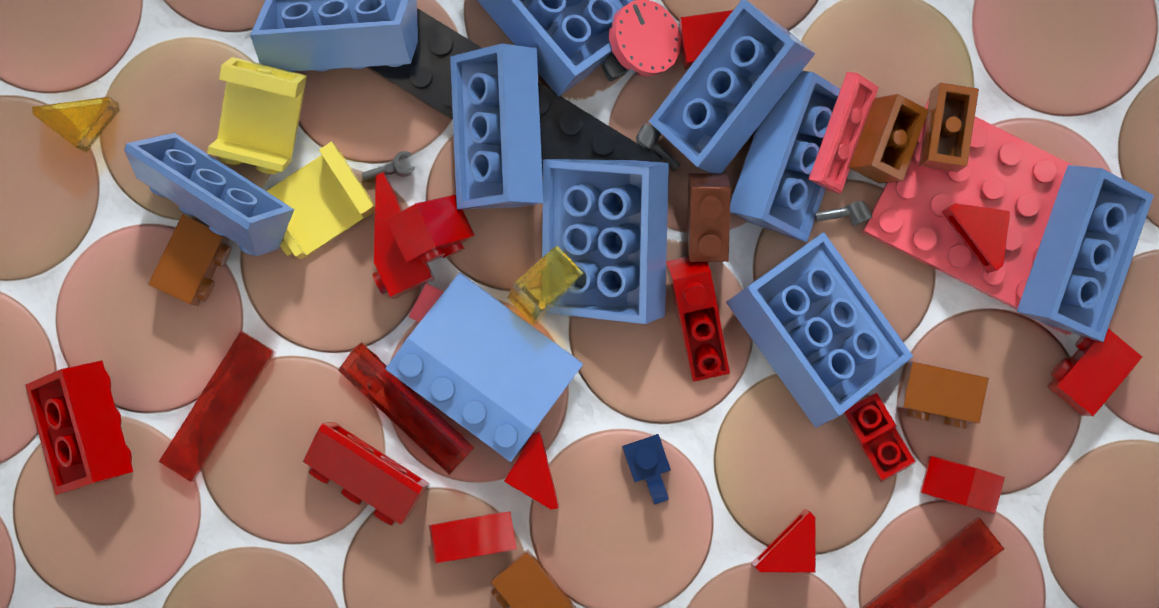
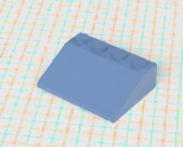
[477,0,634,97]
[542,159,669,324]
[726,232,913,428]
[385,273,584,462]

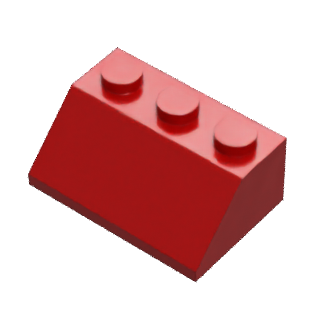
[25,360,134,495]
[303,421,430,526]

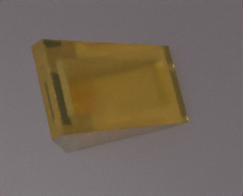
[32,97,120,153]
[507,246,584,325]

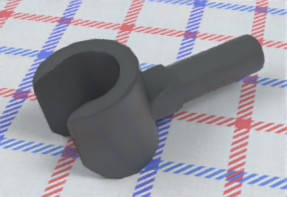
[602,54,628,82]
[636,124,681,171]
[362,151,415,181]
[815,201,872,226]

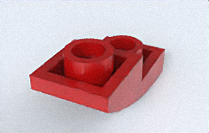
[843,393,916,483]
[429,511,517,564]

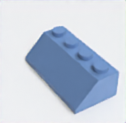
[250,0,418,72]
[649,0,815,173]
[450,43,544,210]
[730,71,841,242]
[124,133,295,256]
[1017,165,1154,342]

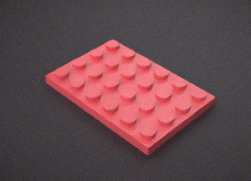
[862,98,1074,335]

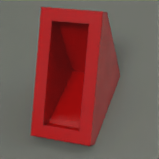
[942,203,1010,273]
[504,431,559,510]
[920,456,1005,514]
[751,509,816,573]

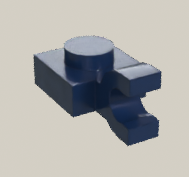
[622,434,671,505]

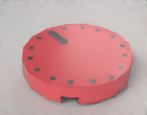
[609,0,681,77]

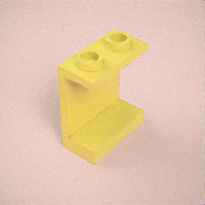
[207,57,307,174]
[267,141,375,260]

